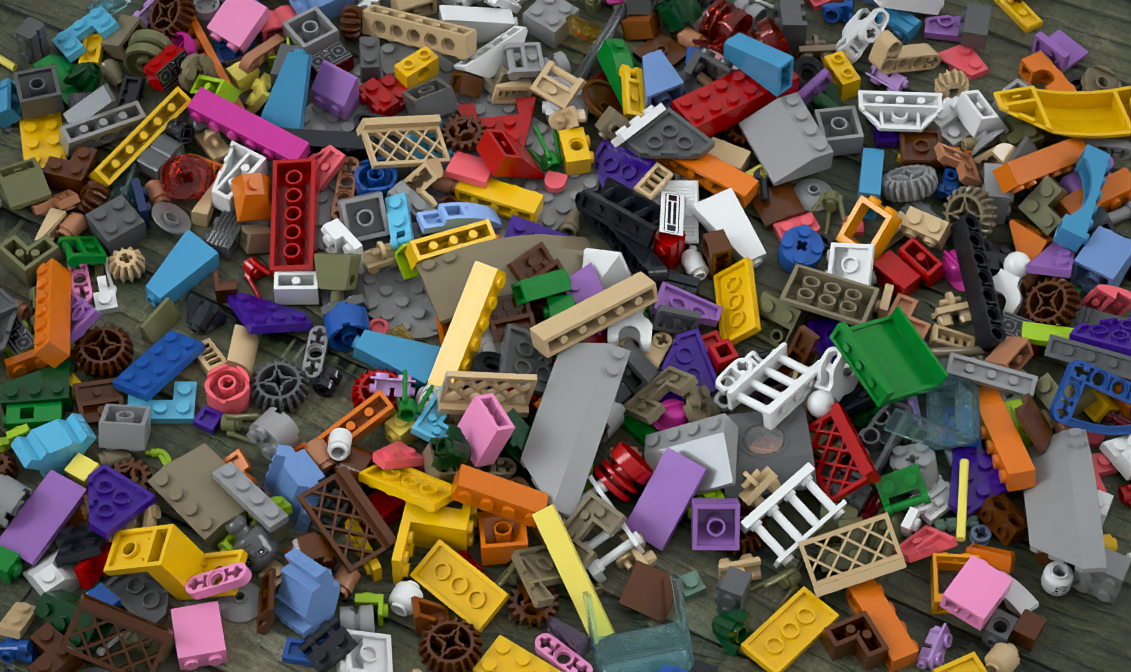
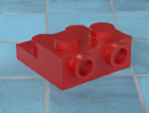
[359,73,408,117]

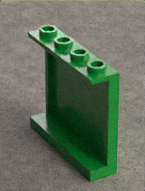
[829,306,948,407]

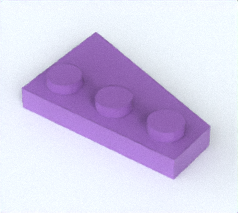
[923,15,964,42]
[1026,242,1076,278]
[561,263,608,336]
[651,281,723,327]
[70,289,102,344]

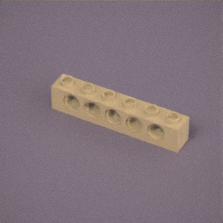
[362,4,477,60]

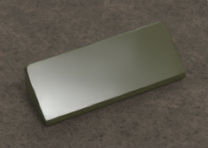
[867,508,905,563]

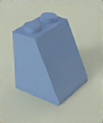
[642,49,684,109]
[1070,226,1131,295]

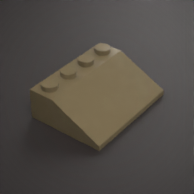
[779,263,880,325]
[147,443,249,550]

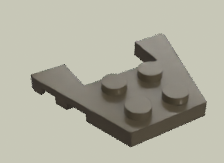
[511,544,605,608]

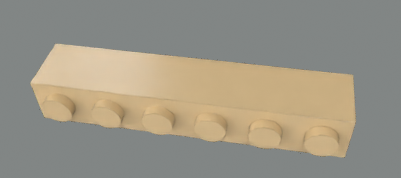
[529,271,659,358]

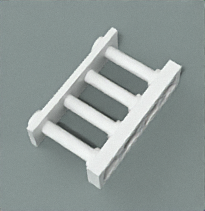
[727,342,820,430]
[740,462,847,569]
[547,475,645,584]

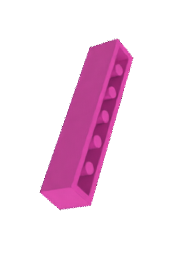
[187,87,311,160]

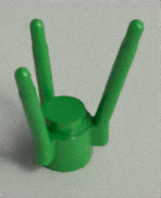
[528,125,564,172]
[396,369,434,422]

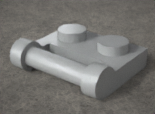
[503,42,545,81]

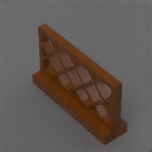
[297,465,397,574]
[59,593,174,672]

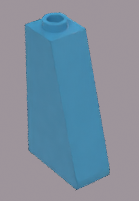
[724,33,794,97]
[261,48,313,129]
[856,147,884,221]
[145,229,220,307]
[352,329,441,391]

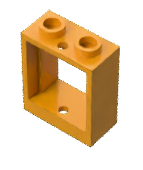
[835,195,903,262]
[930,552,980,615]

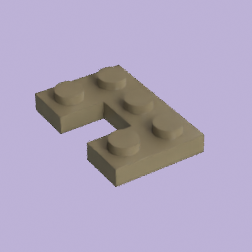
[623,365,699,425]
[564,491,627,570]

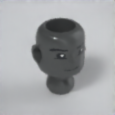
[225,515,279,571]

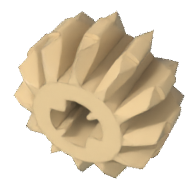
[934,68,969,101]
[108,246,146,283]

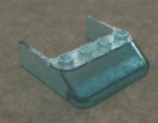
[884,373,980,450]
[582,574,694,672]

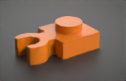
[223,448,257,485]

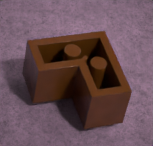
[42,145,100,195]
[821,611,889,671]
[27,622,84,672]

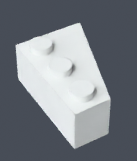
[211,141,268,213]

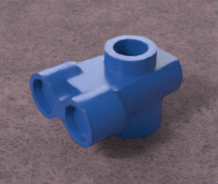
[823,0,854,23]
[935,168,959,199]
[0,637,38,663]

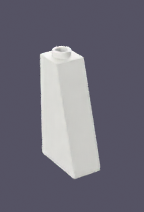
[874,0,944,15]
[439,5,518,43]
[692,188,766,268]

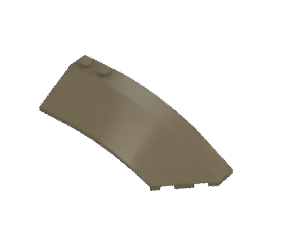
[416,234,592,324]

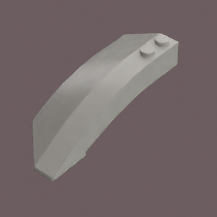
[520,343,631,518]
[1023,428,1107,573]

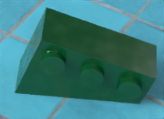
[0,360,73,414]
[499,408,535,488]
[33,589,113,653]

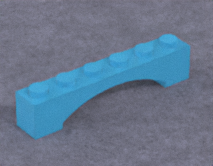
[1053,144,1111,252]

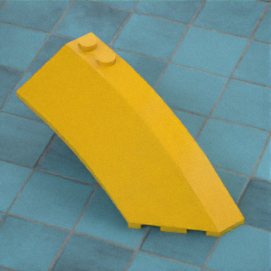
[993,85,1131,139]

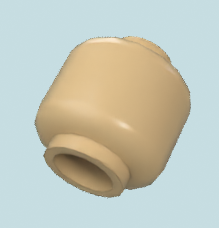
[984,642,1020,672]

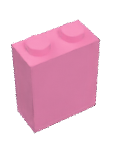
[207,0,271,54]
[457,393,515,467]
[940,555,1013,631]
[171,601,228,670]

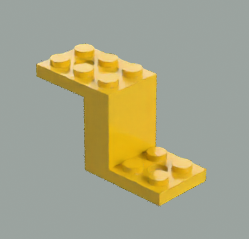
[391,503,478,585]
[103,524,248,601]

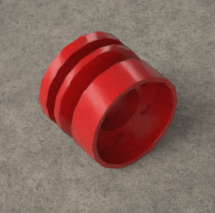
[593,441,654,503]

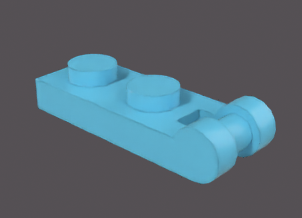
[385,192,415,250]

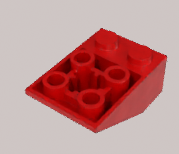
[476,129,545,179]

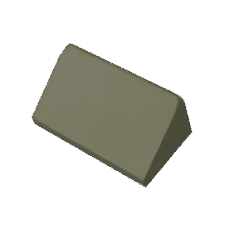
[140,297,181,345]

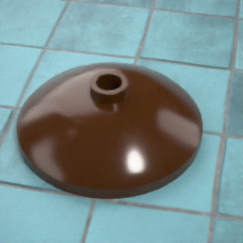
[582,79,632,120]

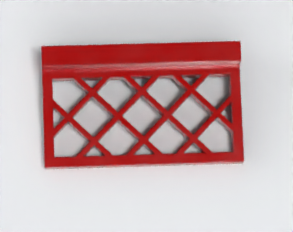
[808,402,881,503]

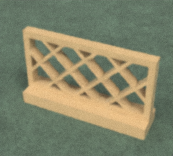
[356,114,451,169]
[437,371,537,418]
[798,512,907,597]

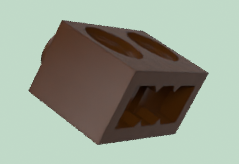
[701,229,733,280]
[976,493,1028,547]

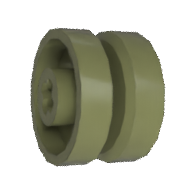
[123,29,173,80]

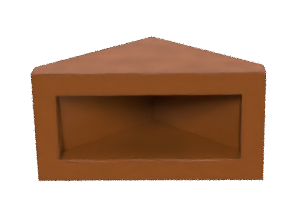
[621,8,661,40]
[411,596,451,635]

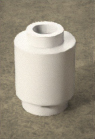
[681,249,709,281]
[327,428,352,461]

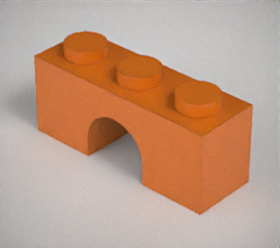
[1018,51,1077,91]

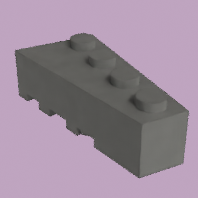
[773,0,807,53]
[830,401,914,493]

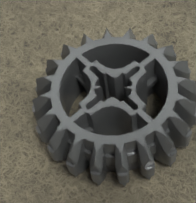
[249,359,309,413]

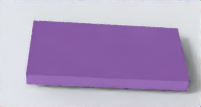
[626,447,708,551]
[0,470,88,567]

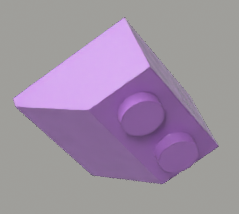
[311,60,360,120]
[691,498,740,550]

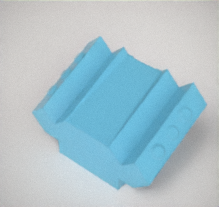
[10,413,97,477]

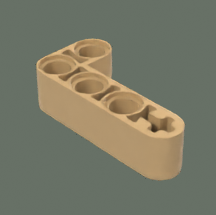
[869,30,942,74]

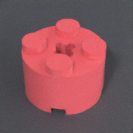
[205,364,252,414]

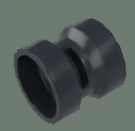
[165,118,195,144]
[313,367,342,398]

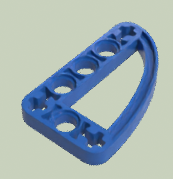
[1049,360,1131,435]

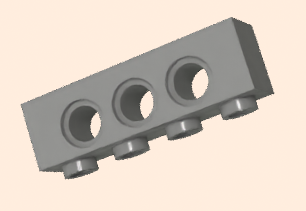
[59,100,146,157]

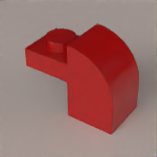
[701,330,739,373]
[74,542,112,589]

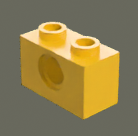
[394,45,439,89]
[823,51,861,101]
[558,127,594,175]

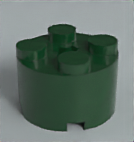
[654,0,703,32]

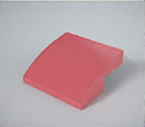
[445,151,493,188]
[1078,284,1131,316]

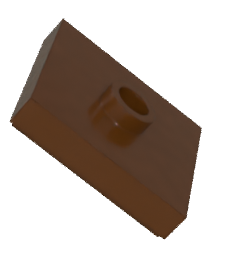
[633,31,687,69]
[899,130,943,167]

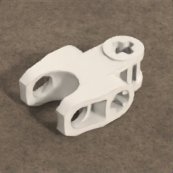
[836,7,889,64]
[714,351,763,412]

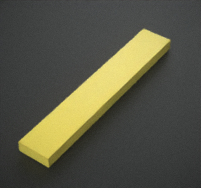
[532,504,615,643]

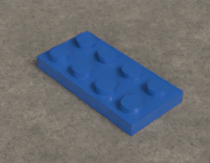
[112,330,206,402]

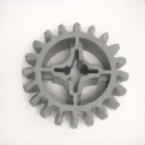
[881,164,938,203]

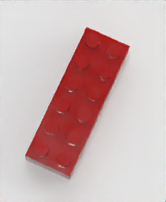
[672,69,799,137]
[270,158,320,282]

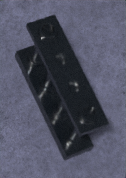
[577,177,661,248]

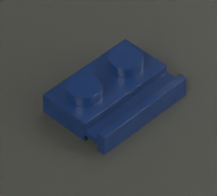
[131,178,152,230]

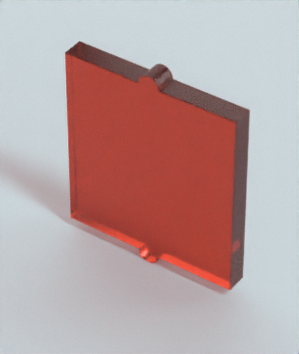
[692,39,724,54]

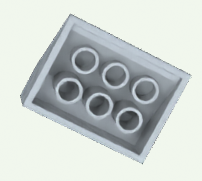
[739,92,834,186]
[644,413,738,496]

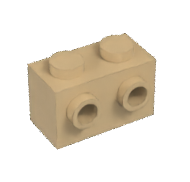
[900,206,951,250]

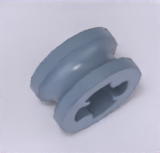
[969,524,991,546]

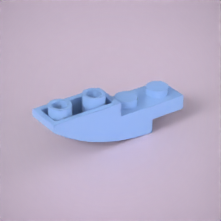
[416,202,502,234]

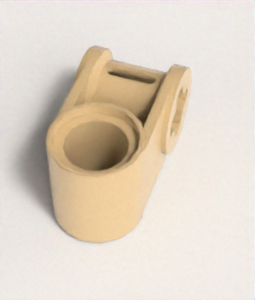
[642,332,672,376]

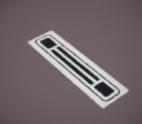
[659,191,684,236]

